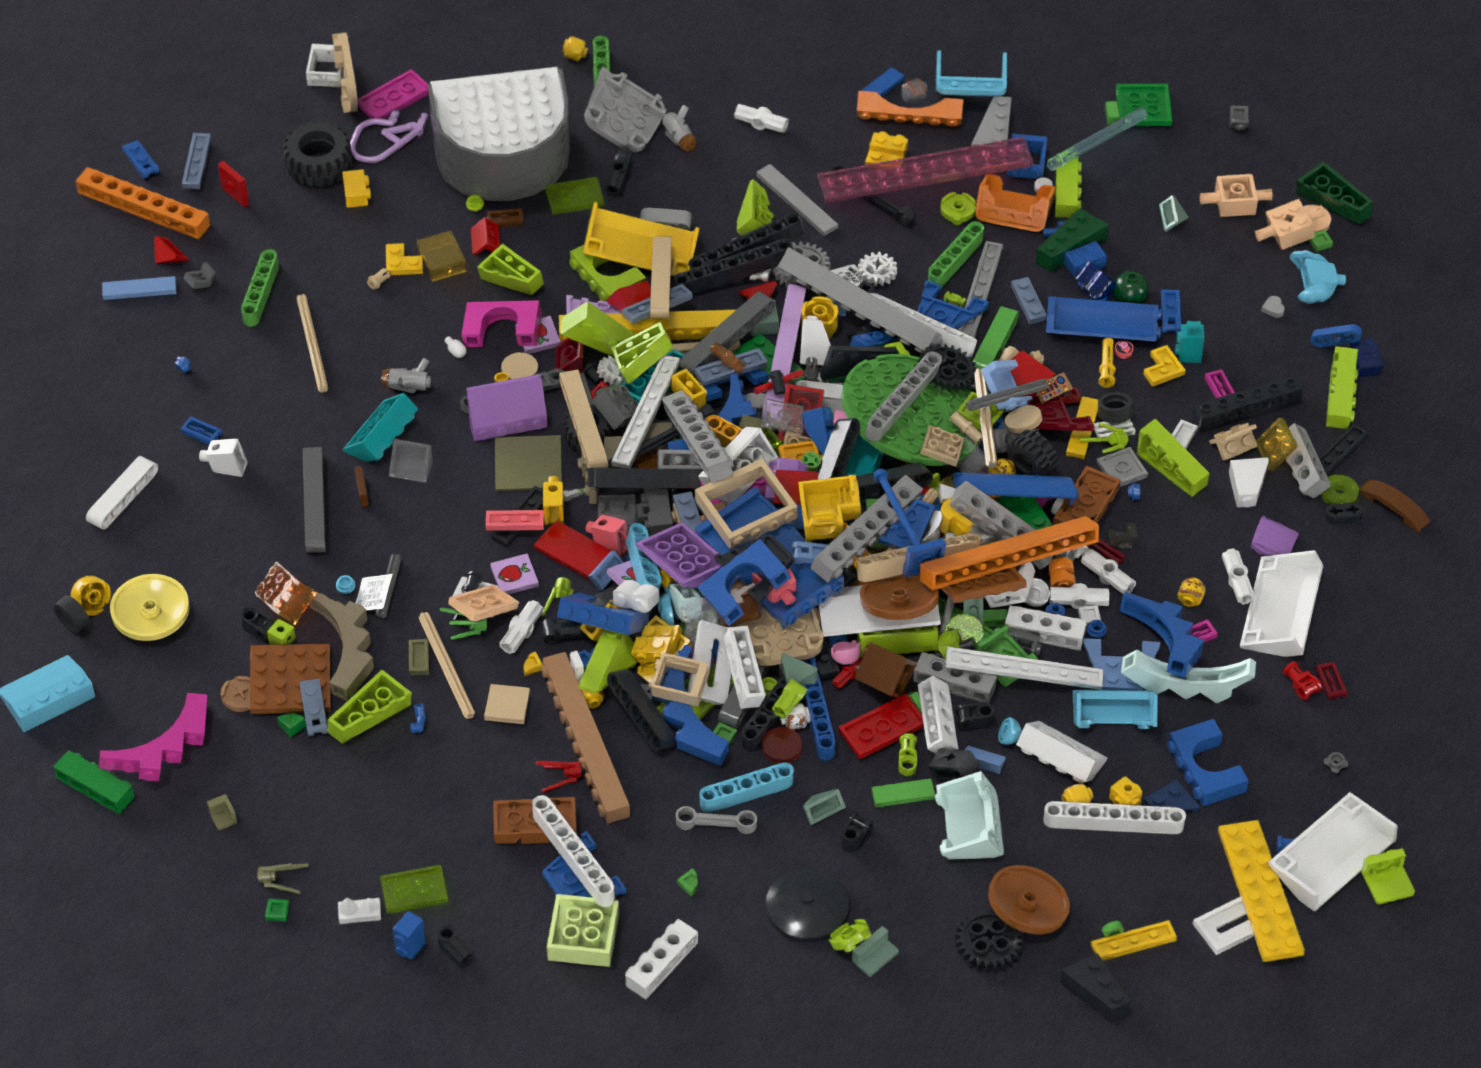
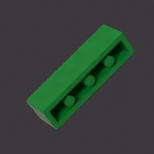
[53,750,134,814]

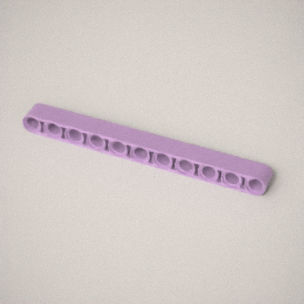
[761,284,806,425]

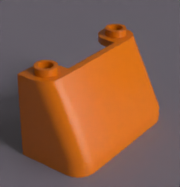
[975,173,1056,232]

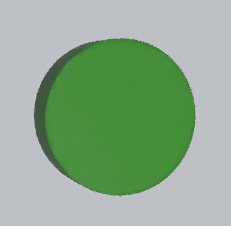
[1102,921,1124,937]

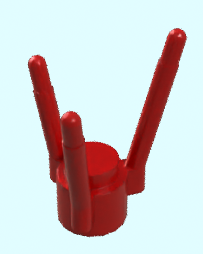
[535,761,581,793]

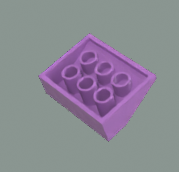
[466,374,547,441]
[636,522,722,587]

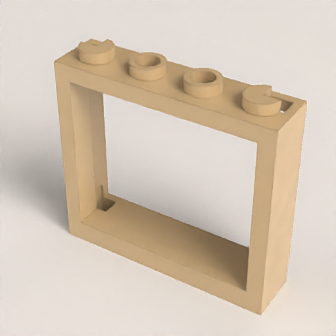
[695,458,797,549]

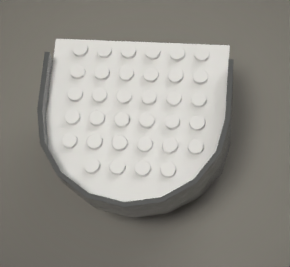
[428,67,570,201]

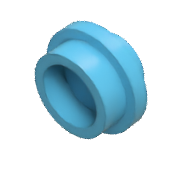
[336,575,355,594]

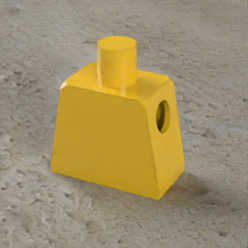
[543,476,564,524]

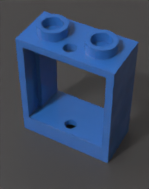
[1008,134,1047,179]

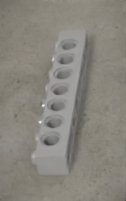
[662,390,734,483]
[810,475,923,582]

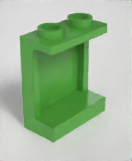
[976,625,1038,688]

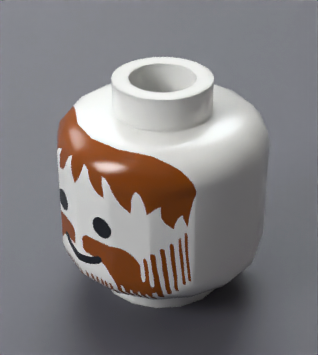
[780,703,810,730]

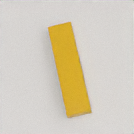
[1066,396,1098,459]
[1091,920,1177,961]

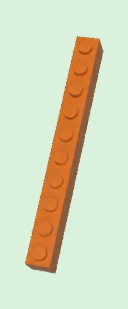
[920,516,1099,590]

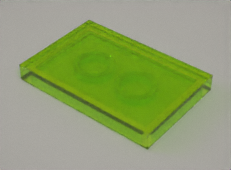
[545,177,604,215]
[380,865,448,914]

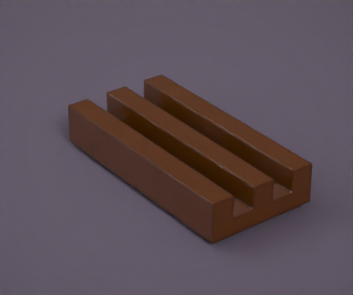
[487,208,524,228]
[355,466,368,507]

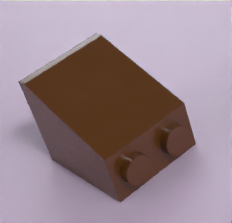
[855,642,917,698]

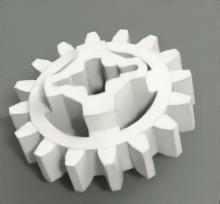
[858,252,897,287]
[597,356,626,385]

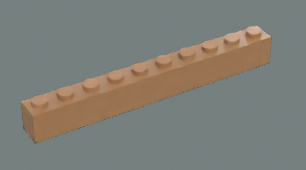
[541,652,630,824]

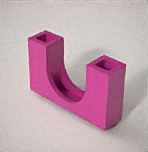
[462,301,542,347]

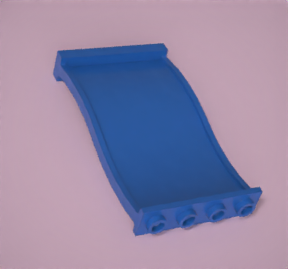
[695,486,844,629]

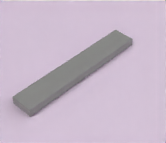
[757,164,838,236]

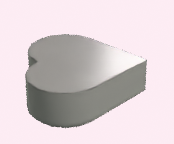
[1261,296,1285,318]

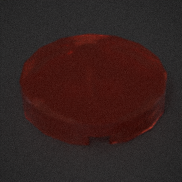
[763,727,802,763]

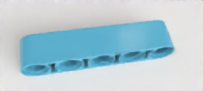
[626,523,661,589]
[700,763,794,813]

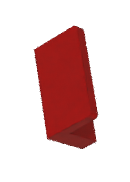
[471,217,500,255]

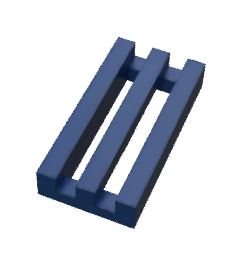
[180,417,223,445]

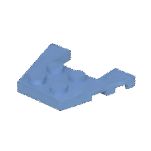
[1083,638,1160,690]

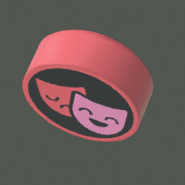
[1114,341,1133,359]

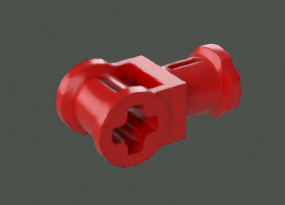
[1283,661,1322,700]

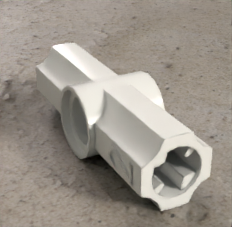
[735,104,788,133]
[1081,549,1136,594]
[1222,549,1255,604]
[1049,583,1109,609]
[500,600,543,654]

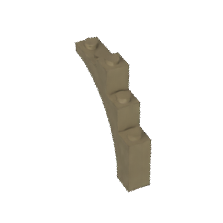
[578,423,672,504]
[308,591,374,701]

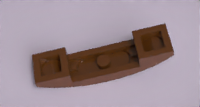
[1358,479,1430,533]

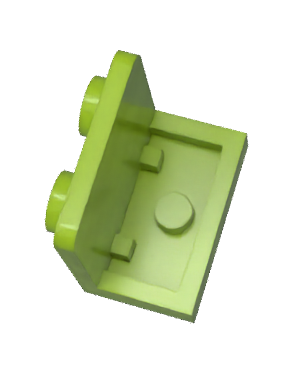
[1361,848,1415,904]

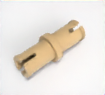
[949,411,983,444]

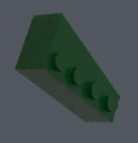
[1297,162,1373,224]
[1036,208,1109,272]

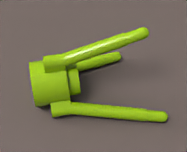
[1079,422,1128,453]
[541,577,574,616]

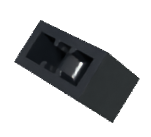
[928,749,979,781]

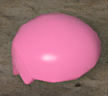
[831,640,861,664]

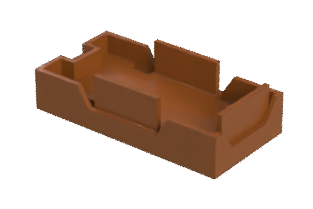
[1053,466,1121,525]
[493,797,576,844]

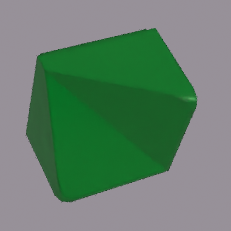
[277,713,306,737]

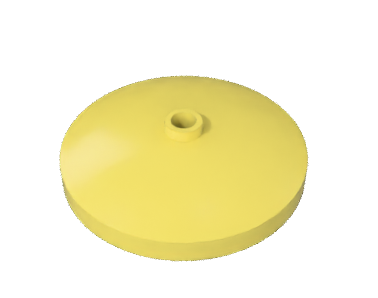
[110,574,189,641]

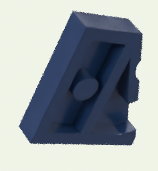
[1143,780,1200,813]

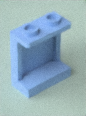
[981,360,1033,411]

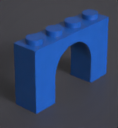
[698,539,791,626]
[557,593,650,635]
[1167,719,1249,806]

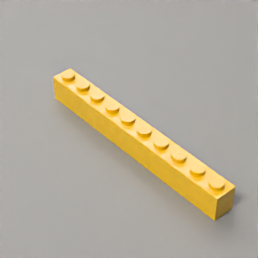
[559,310,743,342]

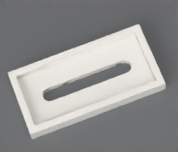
[688,620,731,706]
[1193,897,1254,955]

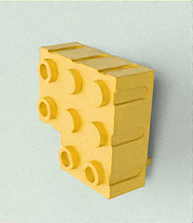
[798,475,861,541]

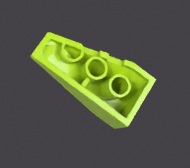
[737,179,774,236]
[578,629,637,694]

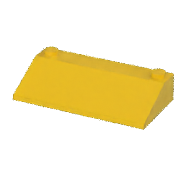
[583,202,699,276]

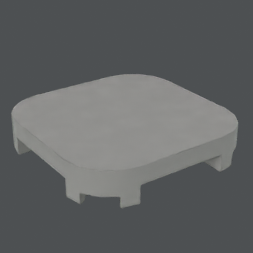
[584,72,666,152]

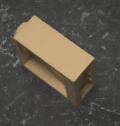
[649,652,709,707]

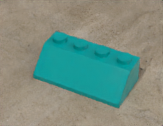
[342,393,418,462]

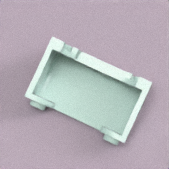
[935,771,1004,859]

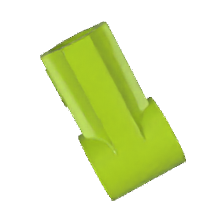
[772,678,808,718]

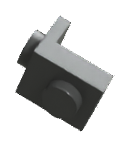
[1230,106,1249,130]
[184,262,215,289]
[1015,630,1042,656]

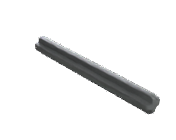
[966,379,1048,411]

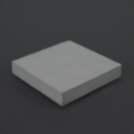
[1096,447,1148,487]

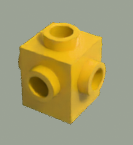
[1109,776,1142,806]

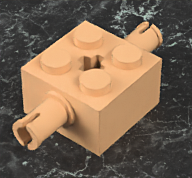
[1200,174,1272,217]
[1255,199,1326,250]

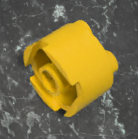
[801,297,838,339]

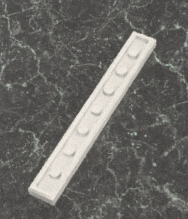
[611,355,680,468]
[945,647,1103,690]

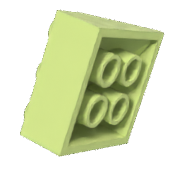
[547,894,619,967]

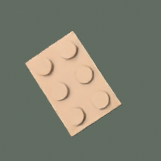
[448,584,519,622]

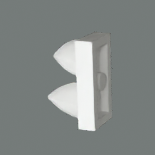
[338,898,381,924]

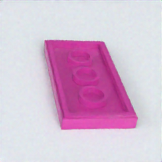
[357,69,429,119]

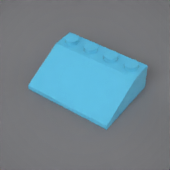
[0,655,95,732]

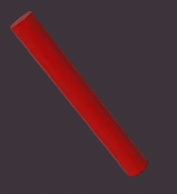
[754,369,804,395]

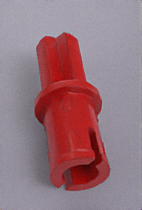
[832,657,862,689]

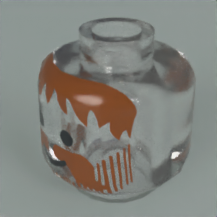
[901,78,928,104]

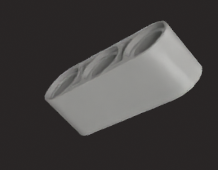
[640,208,692,231]

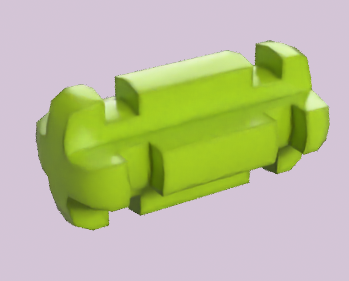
[944,291,966,308]

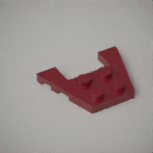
[1027,387,1094,431]

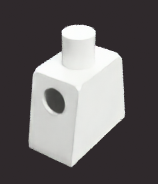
[199,439,248,477]

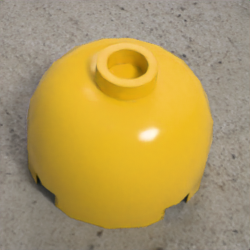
[71,576,111,616]

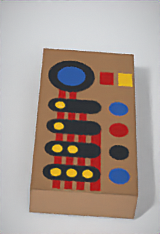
[1035,372,1073,403]

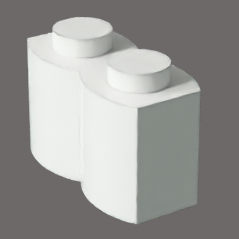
[613,580,659,613]

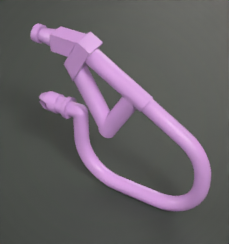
[350,109,428,163]

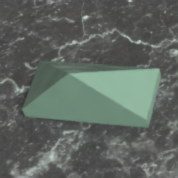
[1159,195,1189,232]
[781,653,818,686]
[803,789,846,825]

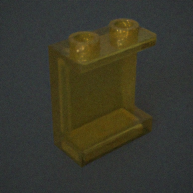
[417,230,466,282]

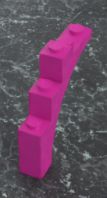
[98,693,207,781]

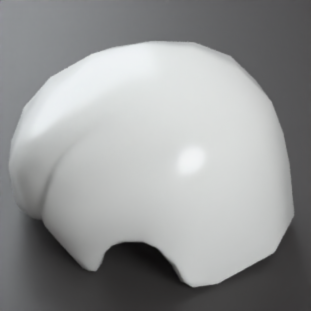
[1025,578,1051,607]

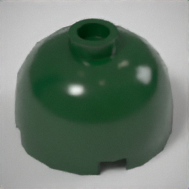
[1112,271,1149,304]

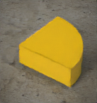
[523,651,543,676]

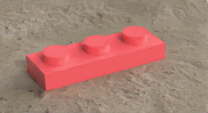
[486,510,544,531]

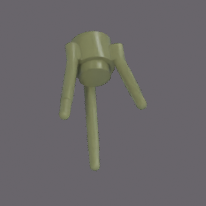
[258,863,309,894]

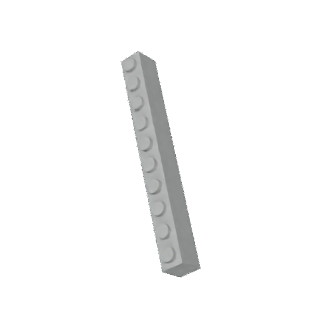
[778,247,942,353]

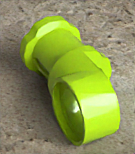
[898,734,917,776]

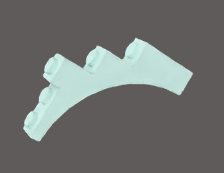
[1121,650,1256,703]

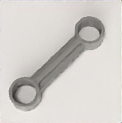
[676,806,757,834]

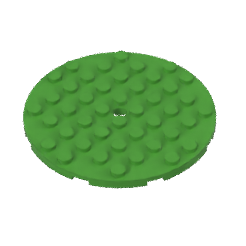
[841,354,983,466]

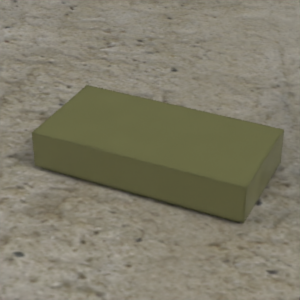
[409,639,429,676]

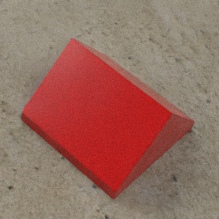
[607,281,651,311]

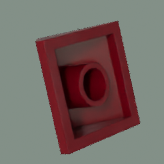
[555,338,585,373]

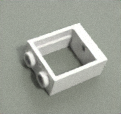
[306,44,344,87]
[984,562,1035,608]

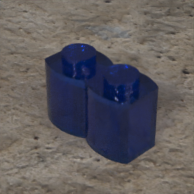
[1075,261,1117,301]
[1349,338,1383,377]

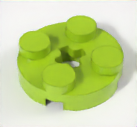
[940,192,976,225]
[829,919,872,952]

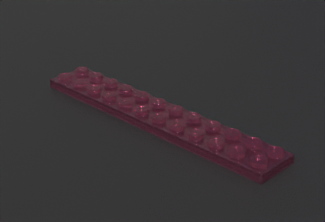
[817,137,1033,203]

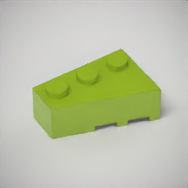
[477,244,544,296]
[611,322,674,384]

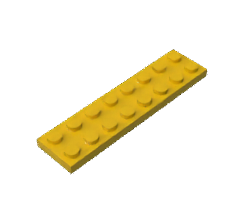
[1218,820,1305,962]

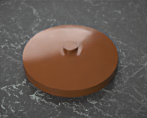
[860,574,939,620]
[988,865,1070,934]

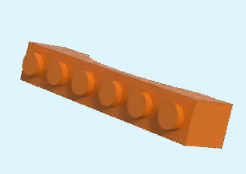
[857,91,963,127]

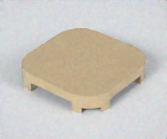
[332,32,358,113]
[737,605,823,666]

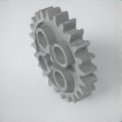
[772,242,830,289]

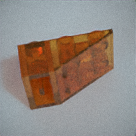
[254,562,317,625]

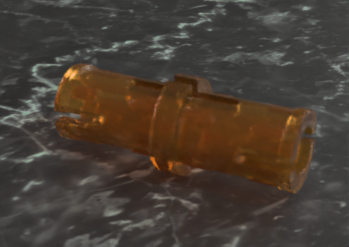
[710,342,746,374]

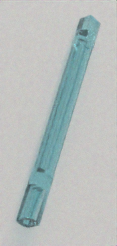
[1047,108,1148,171]

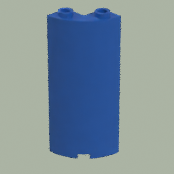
[1046,296,1162,341]
[953,472,1078,505]

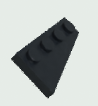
[820,346,898,380]

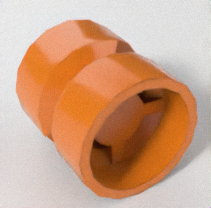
[1049,557,1076,588]

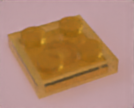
[1256,418,1298,471]

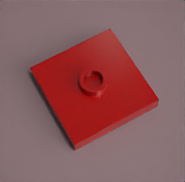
[218,161,249,207]

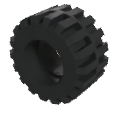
[564,405,612,453]
[1006,430,1057,476]

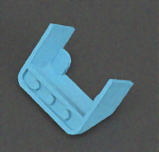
[936,51,1007,97]
[1073,690,1157,729]

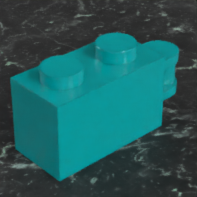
[1175,321,1204,363]

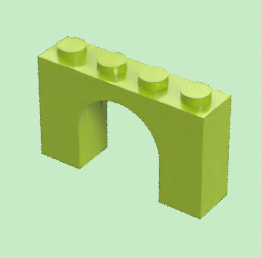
[569,245,646,302]

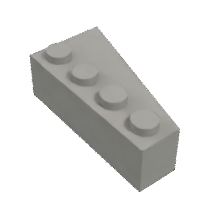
[970,96,1011,162]

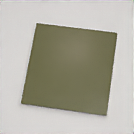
[495,435,562,491]

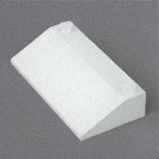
[1240,550,1323,657]
[819,585,941,637]
[1268,793,1397,911]

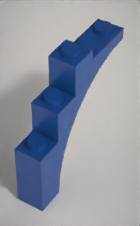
[667,373,757,450]
[1120,592,1204,678]
[650,644,729,766]

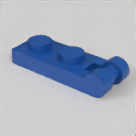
[122,140,160,179]
[1160,290,1181,333]

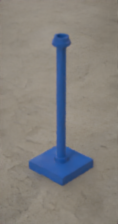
[874,469,946,578]

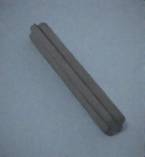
[375,554,401,619]

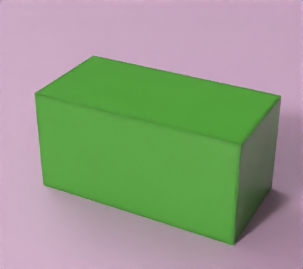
[1105,101,1119,125]
[983,609,1007,627]

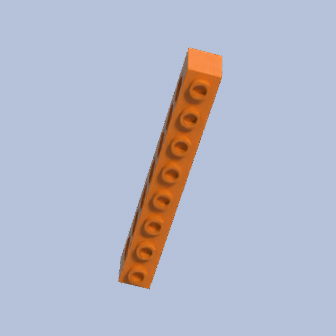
[76,167,210,239]

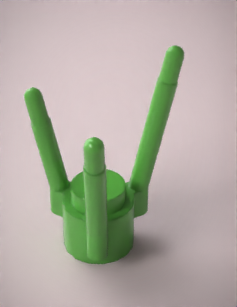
[440,608,487,640]

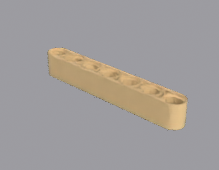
[650,237,672,318]
[559,369,608,468]
[857,533,982,582]

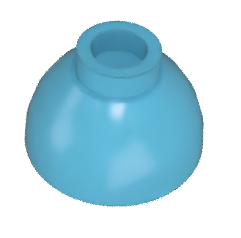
[998,717,1023,745]

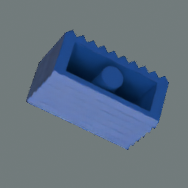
[1064,241,1107,277]
[393,911,426,959]

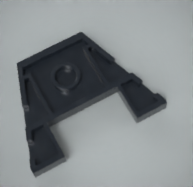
[714,533,795,605]

